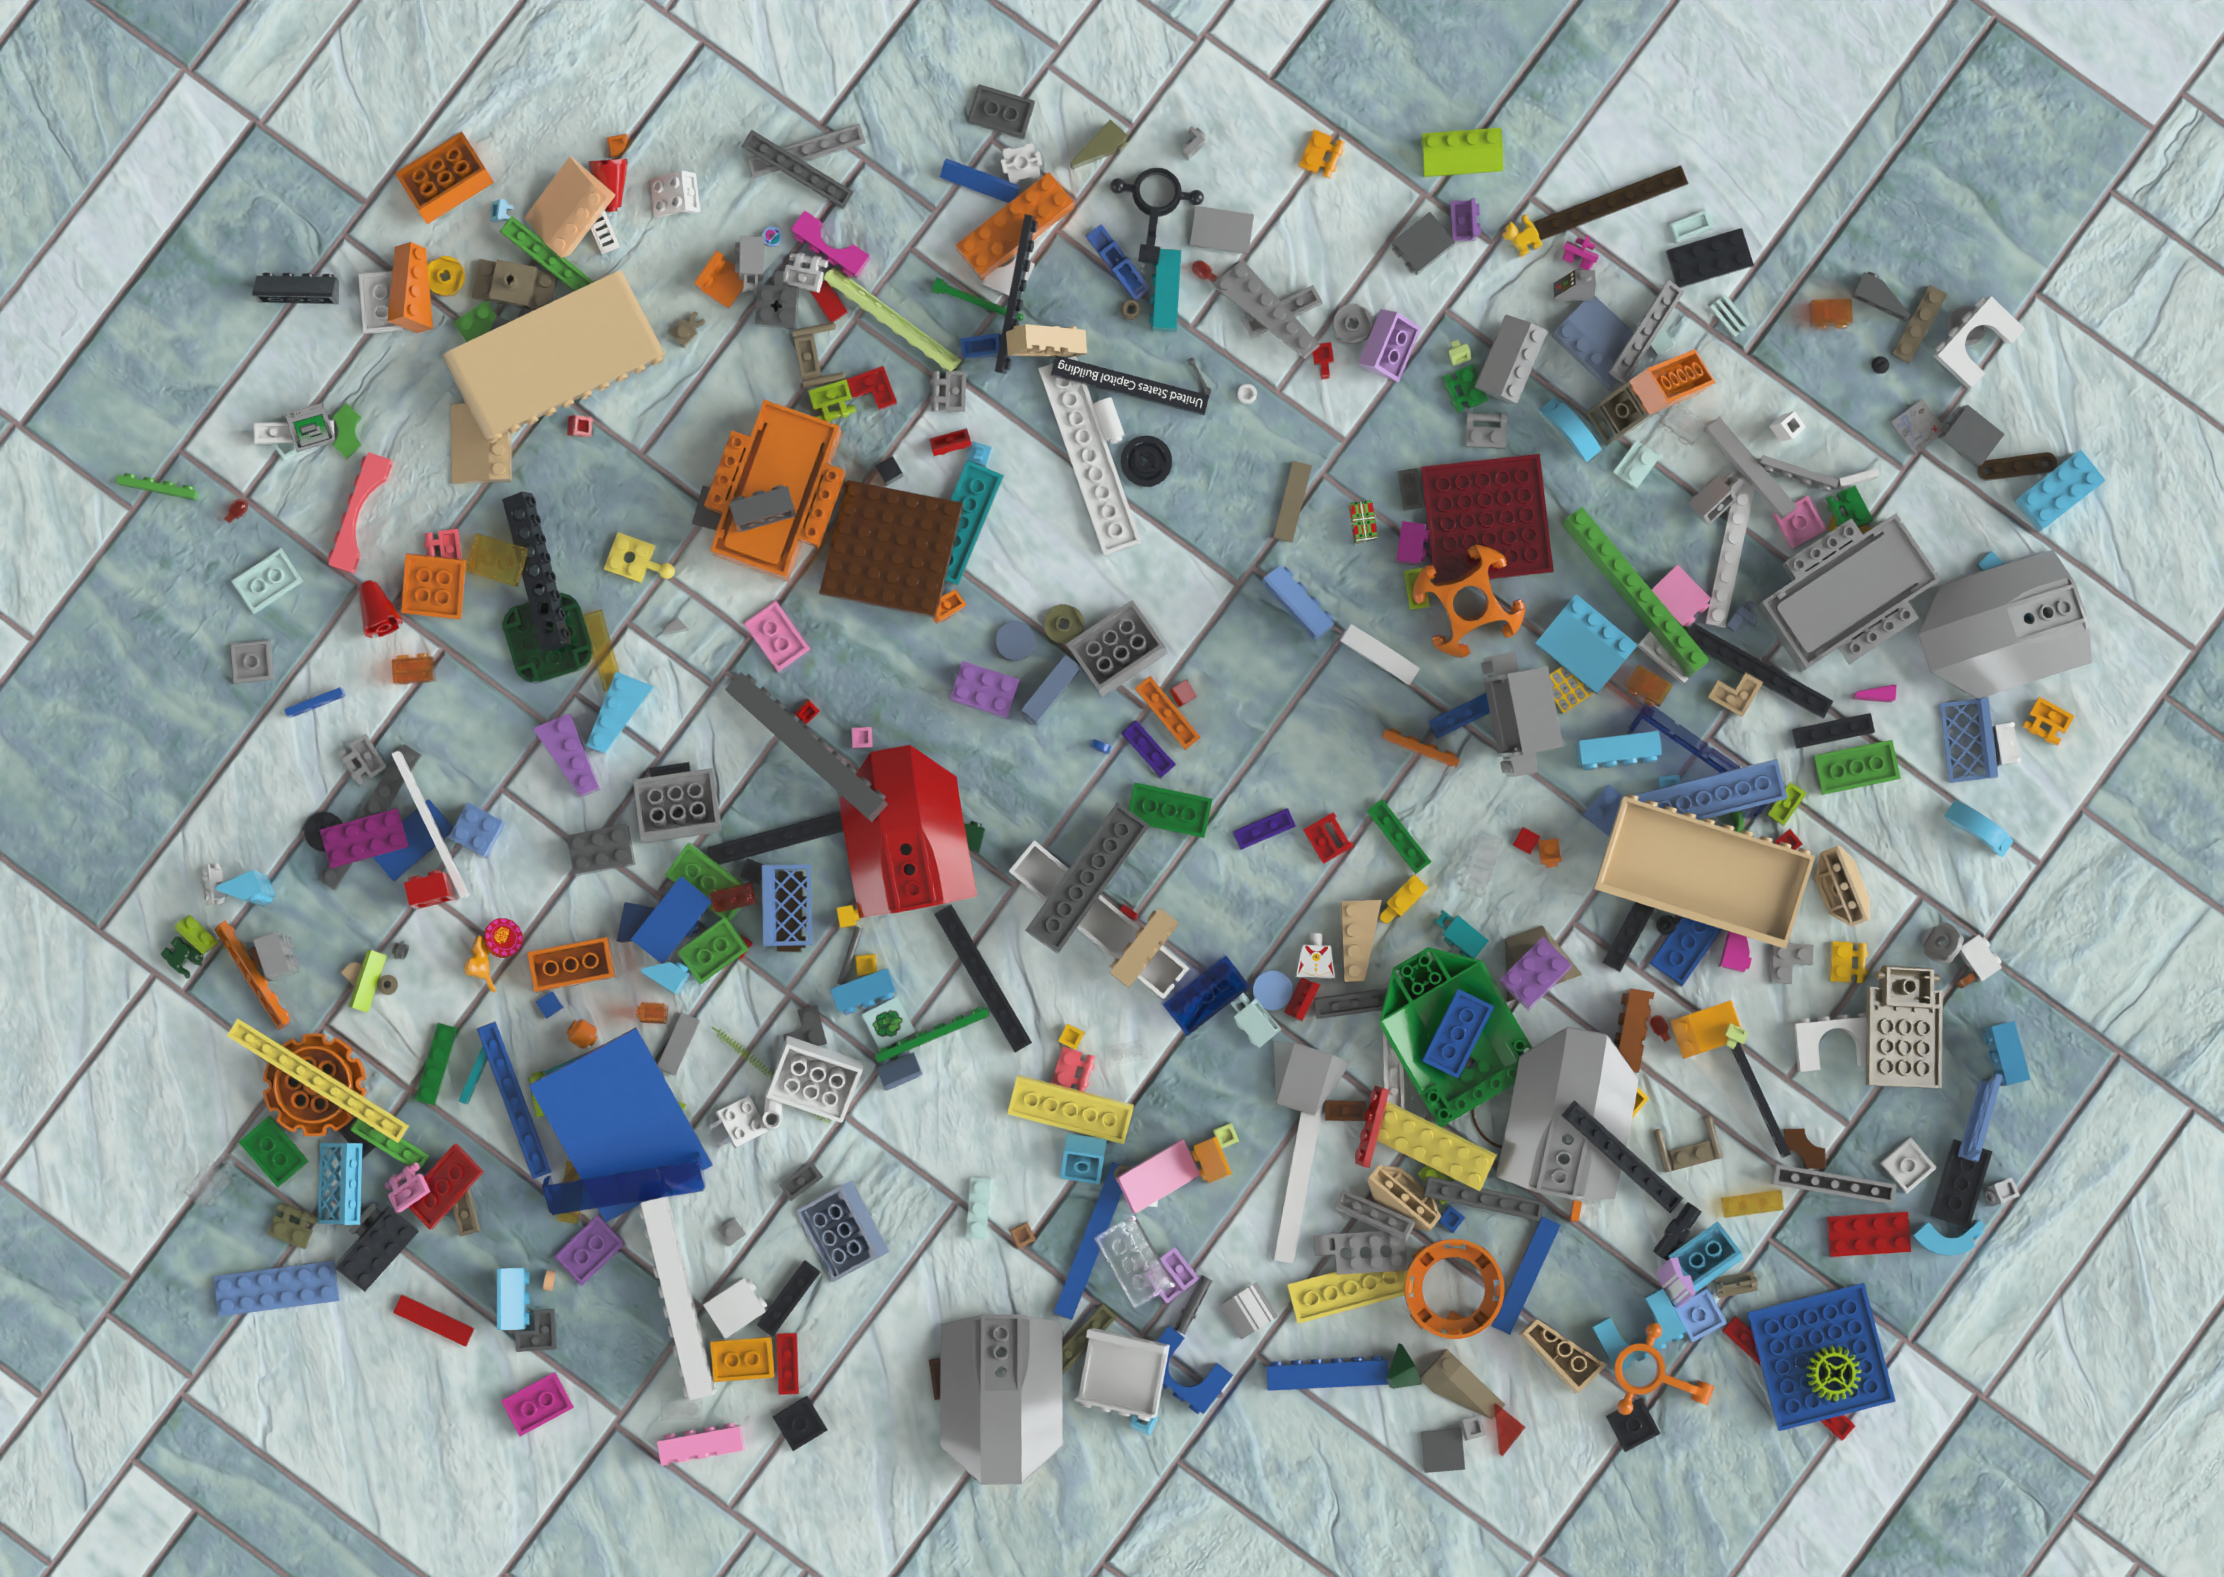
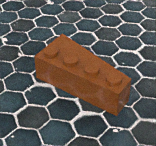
[1614,988,1655,1073]

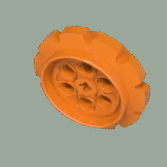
[263,1033,367,1136]

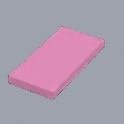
[1116,1139,1200,1214]

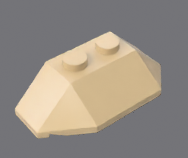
[1814,845,1870,927]
[1367,1165,1441,1231]

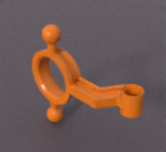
[1614,1323,1715,1415]

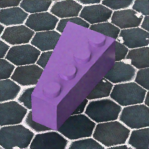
[532,714,601,797]

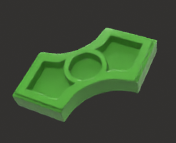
[333,403,362,459]

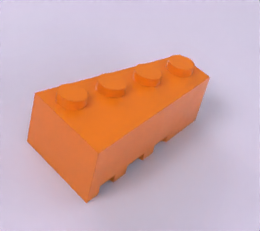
[387,242,433,333]

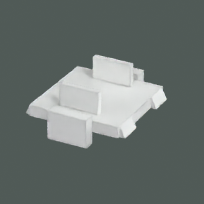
[1001,143,1043,183]

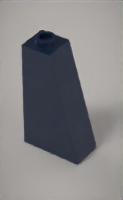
[616,902,700,943]

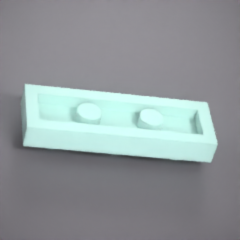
[966,1177,991,1239]

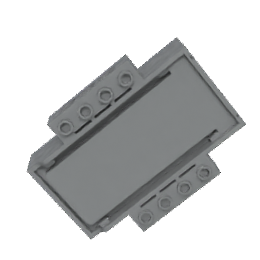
[1757,513,1941,672]

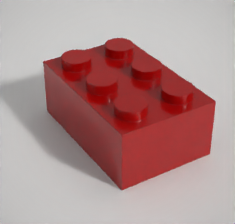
[404,870,457,909]

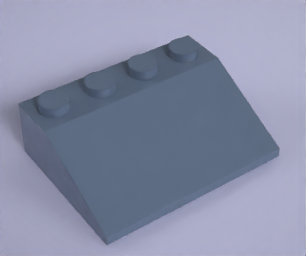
[1551,295,1650,390]
[796,1181,890,1282]

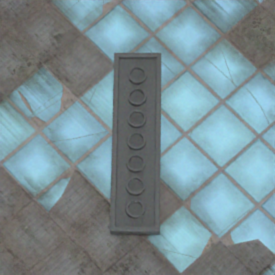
[1025,803,1150,954]

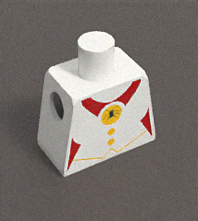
[1296,933,1335,979]

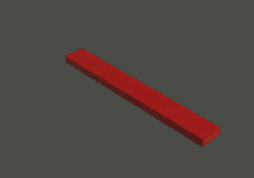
[1721,1316,1855,1441]

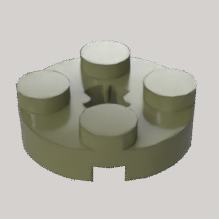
[1044,604,1084,644]

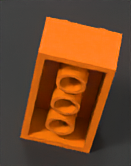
[527,937,616,993]

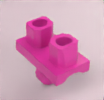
[1562,235,1599,270]

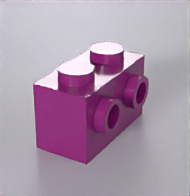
[1396,521,1429,566]

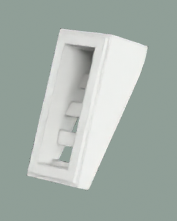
[591,210,621,255]

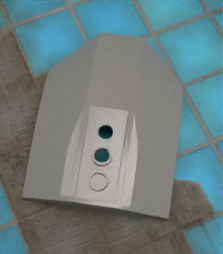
[1917,550,2092,700]
[1496,1027,1639,1200]
[940,1314,1063,1485]

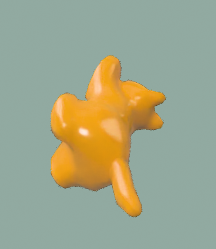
[464,935,496,992]

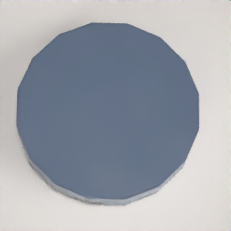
[996,621,1035,661]

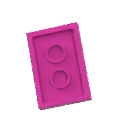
[501,1372,574,1436]

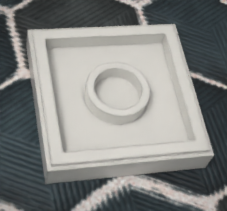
[1879,1137,1937,1194]

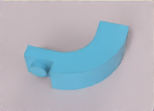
[1539,397,1602,462]
[1944,800,2013,857]
[1911,1220,1985,1255]

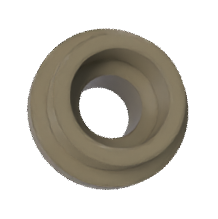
[1121,300,1141,320]
[378,975,398,995]

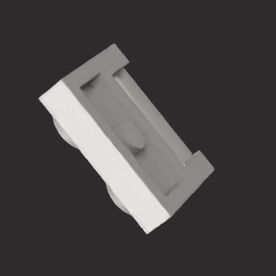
[1466,411,1507,449]

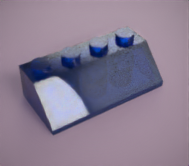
[1161,954,1250,1036]

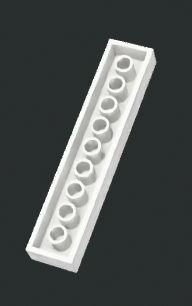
[639,1197,717,1401]

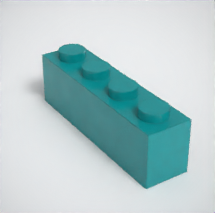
[1149,249,1182,332]

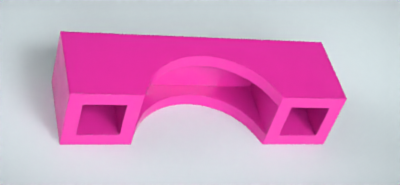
[791,210,870,278]

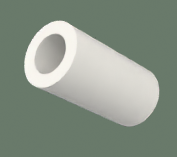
[1093,398,1125,444]

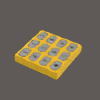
[1550,666,1594,714]

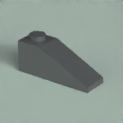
[1852,272,1910,322]

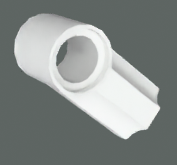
[762,1089,782,1130]

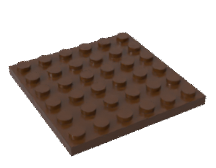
[819,480,964,618]

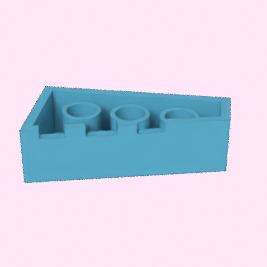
[586,672,654,754]

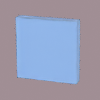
[1673,1288,1727,1343]

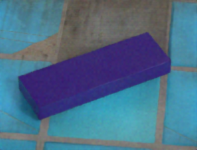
[1121,720,1176,778]
[1233,808,1296,850]

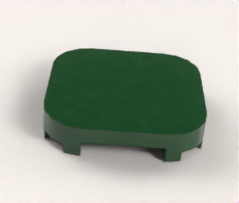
[502,592,593,683]

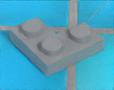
[1771,943,1814,984]

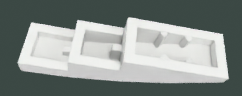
[1339,624,1420,685]

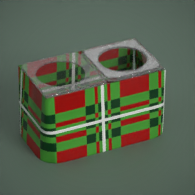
[1349,500,1378,545]

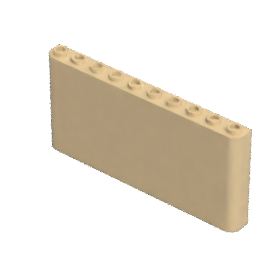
[443,270,665,443]
[1593,793,1815,949]

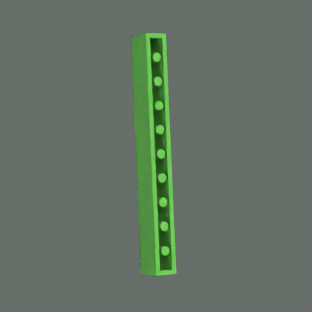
[1562,507,1709,678]

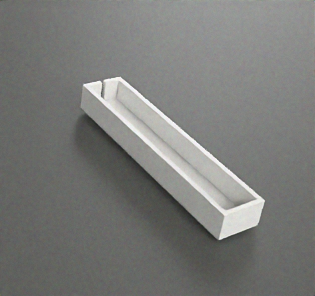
[1009,840,1189,1000]

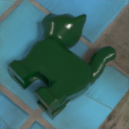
[161,936,204,979]

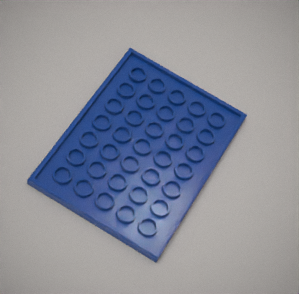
[528,1027,713,1222]

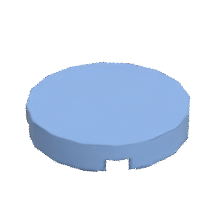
[1253,971,1293,1010]

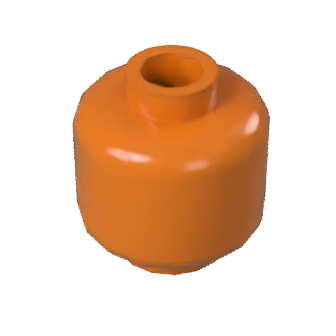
[567,1019,598,1049]

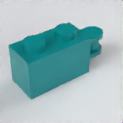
[1433,910,1489,959]

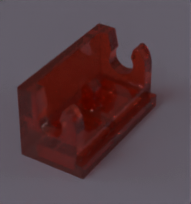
[709,882,757,913]

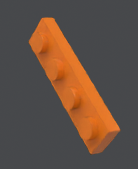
[1135,676,1201,750]
[1381,728,1460,768]

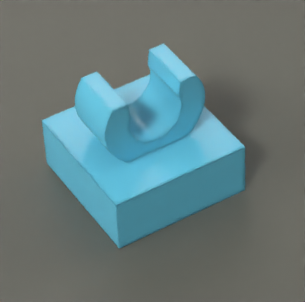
[490,199,514,222]
[967,441,992,467]

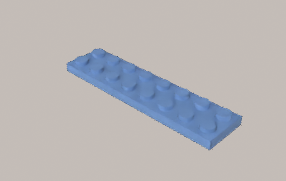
[1620,759,1788,820]

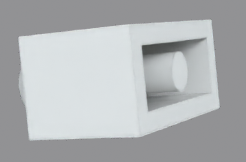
[1959,935,2002,982]

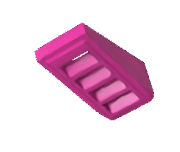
[1853,684,1897,703]

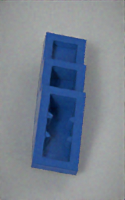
[1085,224,1150,301]

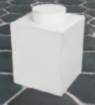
[1769,411,1805,442]

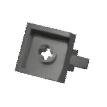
[755,271,799,329]

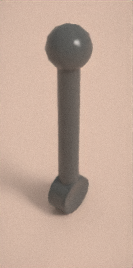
[1188,358,1211,395]

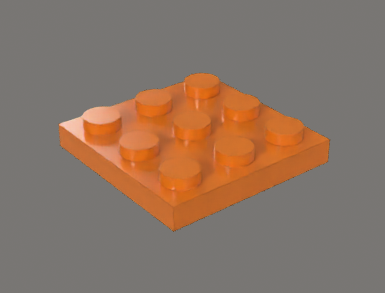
[401,553,466,620]

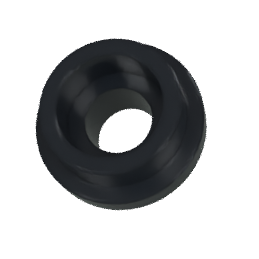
[1656,915,1677,935]

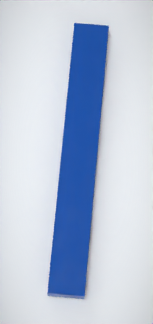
[476,1021,552,1179]
[1054,1162,1122,1320]

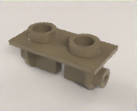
[1714,1271,1758,1298]

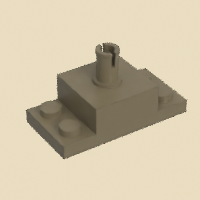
[472,259,558,311]
[1585,381,1658,446]

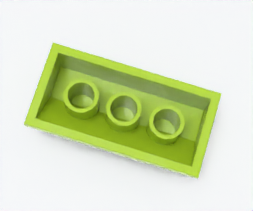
[1421,128,1503,177]

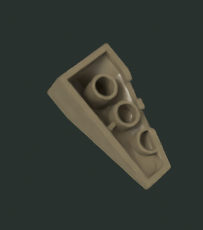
[1420,1349,1506,1419]

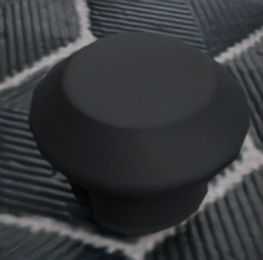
[1872,356,1889,374]

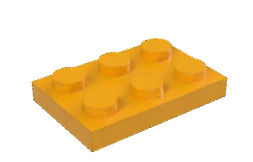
[710,1336,775,1382]

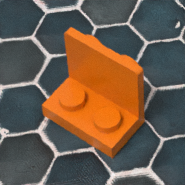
[694,250,749,308]

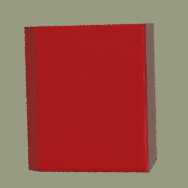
[794,699,820,725]

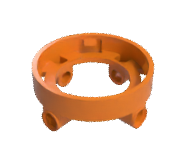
[1404,1239,1504,1339]

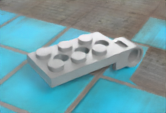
[1314,1231,1408,1275]

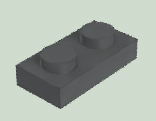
[779,1161,823,1201]

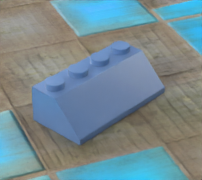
[1262,565,1334,642]

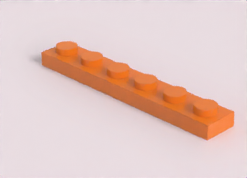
[214,920,290,1030]

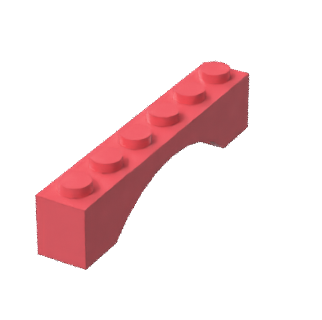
[328,452,393,574]

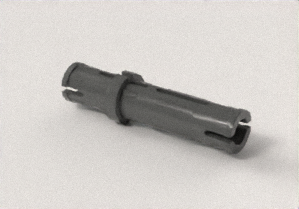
[1174,1275,1213,1335]

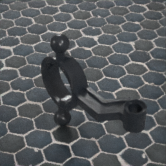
[1110,168,1204,264]

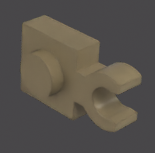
[670,311,706,348]

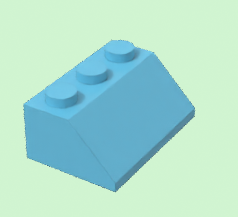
[1669,1221,1743,1293]
[497,1268,530,1330]

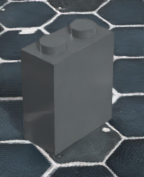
[1392,212,1455,275]
[1938,405,2005,467]

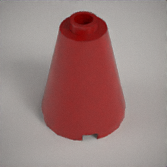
[588,159,628,212]
[359,580,403,638]

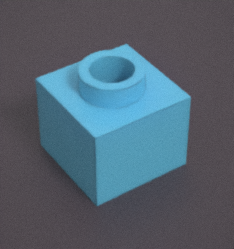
[1130,1415,1158,1436]

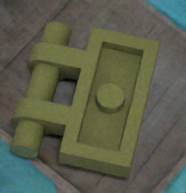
[267,1202,318,1249]

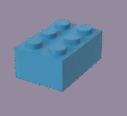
[830,968,897,1015]
[1983,1021,2031,1086]

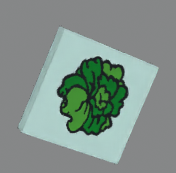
[862,996,916,1049]

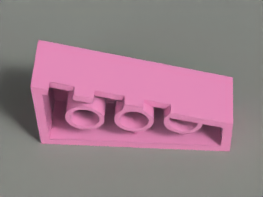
[657,1423,744,1466]

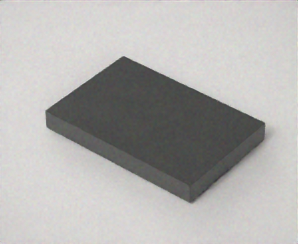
[967,84,1036,140]

